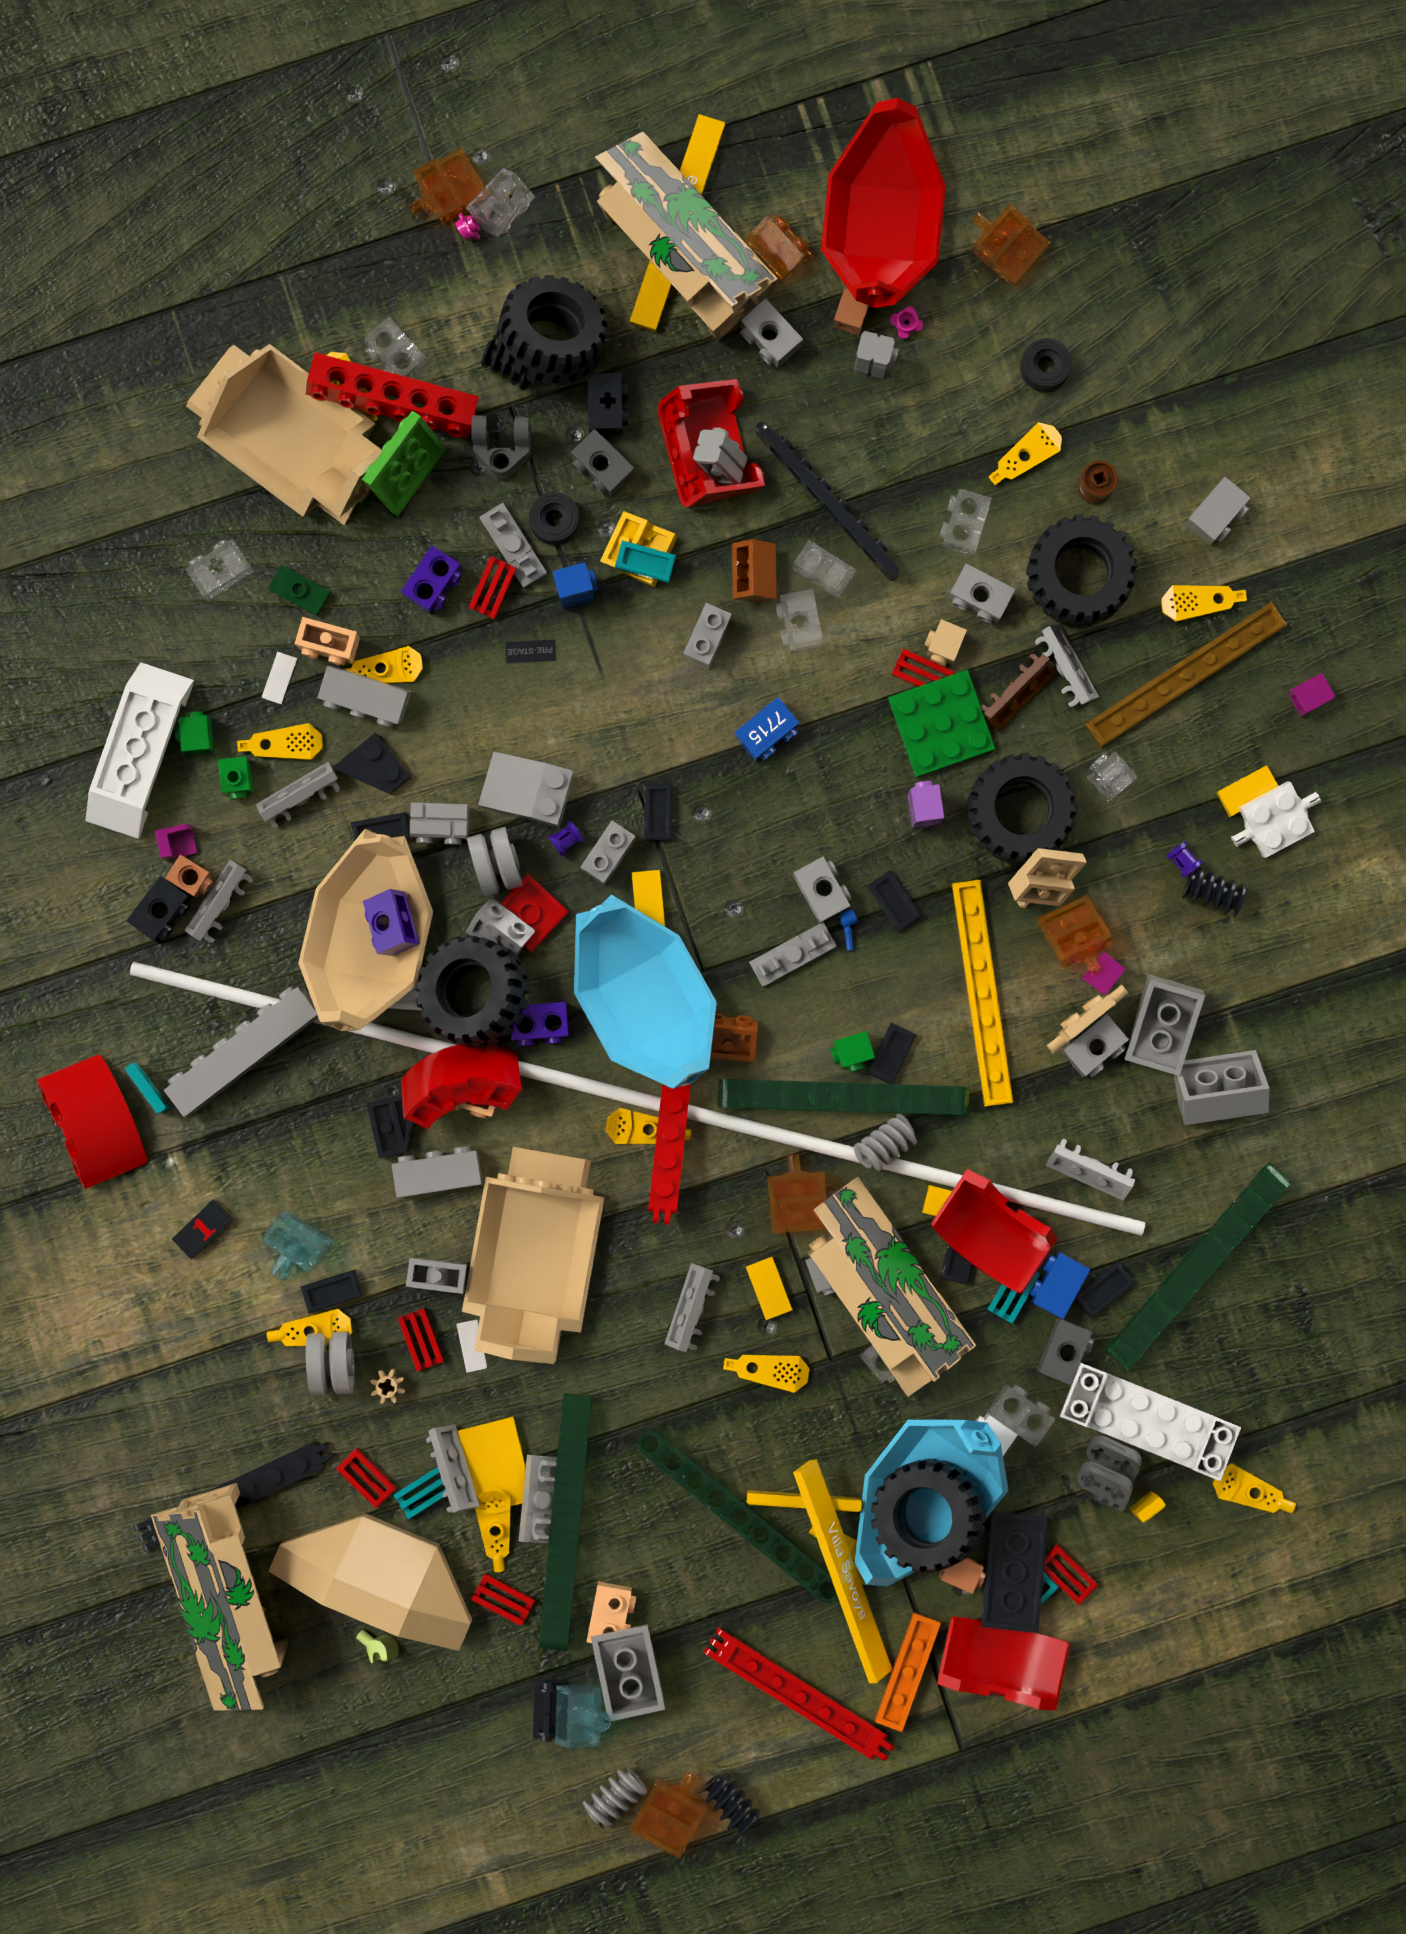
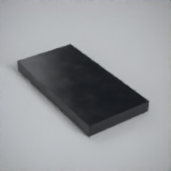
[981,1511,1049,1633]

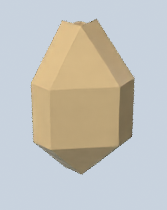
[299,829,433,1031]
[269,1513,472,1651]

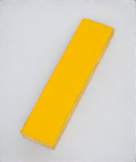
[746,1490,862,1512]

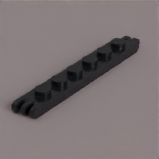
[755,422,899,581]
[133,1441,334,1552]

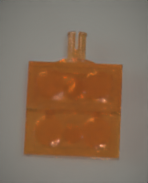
[408,147,490,225]
[972,203,1051,287]
[1037,895,1113,974]
[767,1154,827,1233]
[629,1771,707,1859]

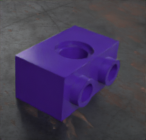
[363,889,420,956]

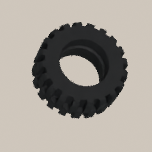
[496,275,608,386]
[1026,514,1137,627]
[967,753,1078,864]
[415,935,530,1048]
[871,1459,986,1573]

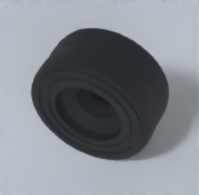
[1020,338,1072,392]
[529,492,580,545]

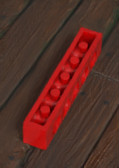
[305,352,479,438]

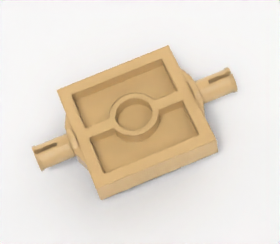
[1046,985,1129,1054]

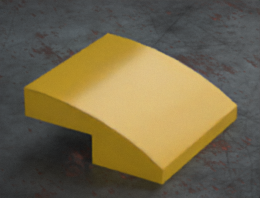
[600,511,678,587]

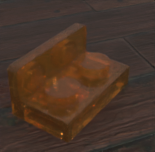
[745,215,811,280]

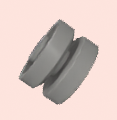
[467,827,523,897]
[306,1331,355,1397]

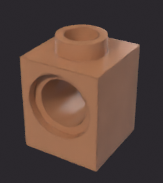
[833,289,869,336]
[165,855,213,898]
[939,1558,986,1594]

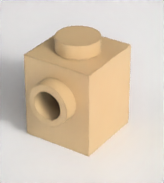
[924,619,967,666]

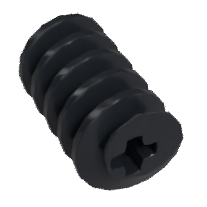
[481,334,536,391]
[1181,867,1246,918]
[698,1772,760,1838]

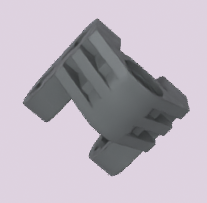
[472,415,531,480]
[1077,1436,1142,1513]

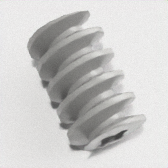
[854,1113,917,1171]
[582,1767,647,1829]

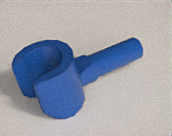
[839,909,858,951]

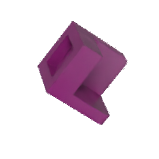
[1287,673,1335,717]
[155,823,198,861]
[1080,952,1126,995]

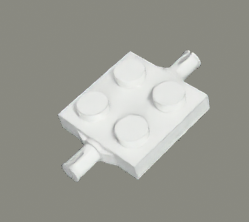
[1231,781,1321,858]

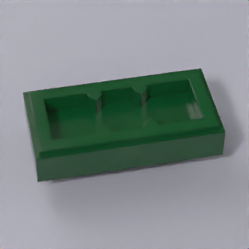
[268,565,331,617]

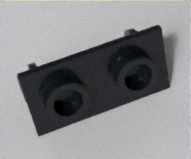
[532,1680,563,1742]

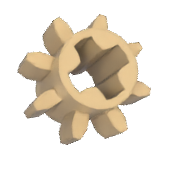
[370,1369,405,1404]

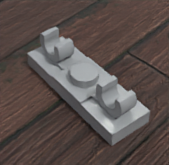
[479,503,547,589]
[1035,624,1099,707]
[256,762,340,828]
[184,860,253,943]
[749,922,837,987]
[1046,1139,1135,1201]
[665,1263,720,1352]
[426,1424,480,1513]
[519,1455,557,1543]

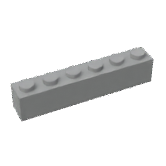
[164,986,319,1117]

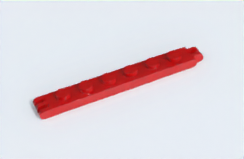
[648,1084,691,1225]
[703,1627,895,1761]

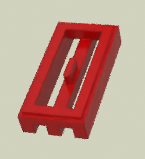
[468,556,517,619]
[891,648,954,687]
[397,1308,444,1371]
[336,1448,397,1509]
[1044,1544,1098,1605]
[471,1573,535,1626]

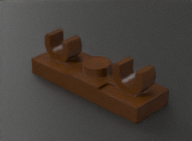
[980,654,1057,732]

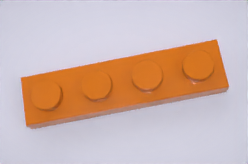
[875,1612,941,1732]

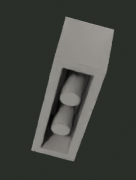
[317,665,412,727]
[392,1146,483,1198]

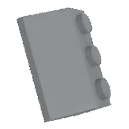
[1174,1050,1269,1125]

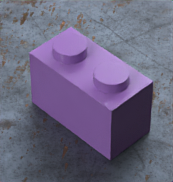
[907,781,944,828]

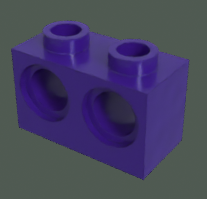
[401,546,463,615]
[511,1002,569,1046]

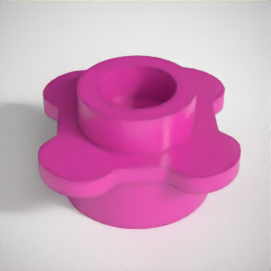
[455,213,480,241]
[890,306,923,339]

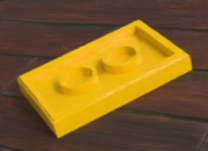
[458,1416,526,1507]

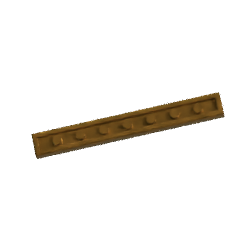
[1085,602,1287,748]

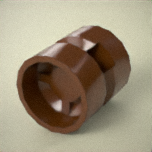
[1077,460,1118,505]

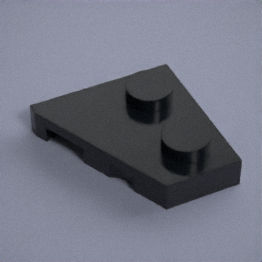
[333,733,411,795]
[366,1095,414,1159]

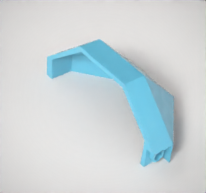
[574,895,717,1089]
[854,1420,1008,1586]

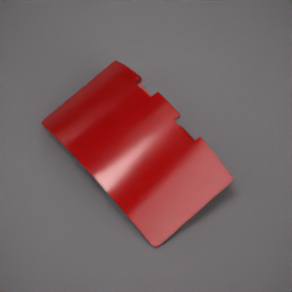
[401,1044,522,1129]
[37,1055,147,1189]
[931,1169,1057,1294]
[937,1616,1070,1711]

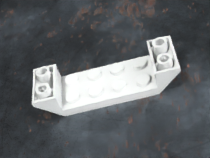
[85,663,194,839]
[1060,1363,1241,1481]

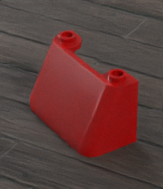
[658,379,765,507]

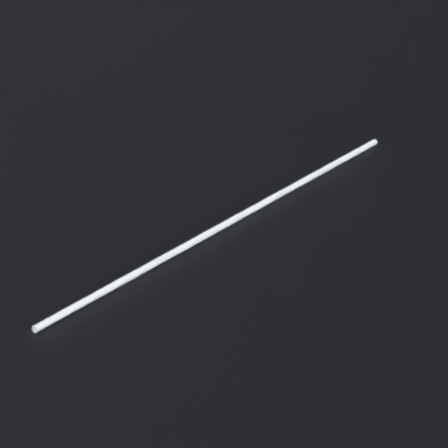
[130,962,1145,1236]

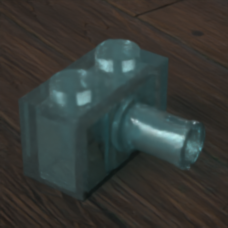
[262,1210,333,1280]
[555,1683,611,1749]

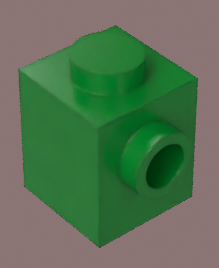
[175,712,214,755]
[218,756,253,800]
[830,1031,875,1072]

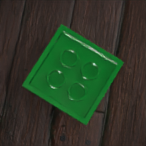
[887,669,995,777]

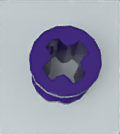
[547,820,585,857]
[1165,841,1203,878]

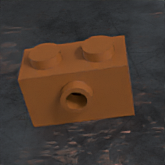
[732,539,777,603]

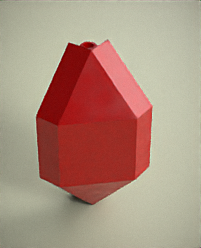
[821,98,946,308]

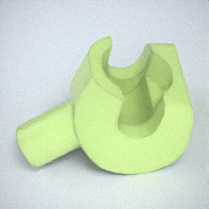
[356,1629,398,1663]

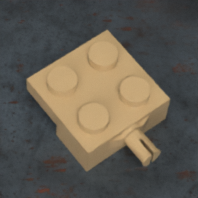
[1008,848,1087,908]

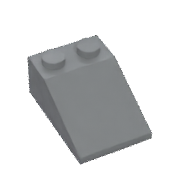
[478,752,574,828]
[1125,974,1205,1076]
[591,1624,665,1722]

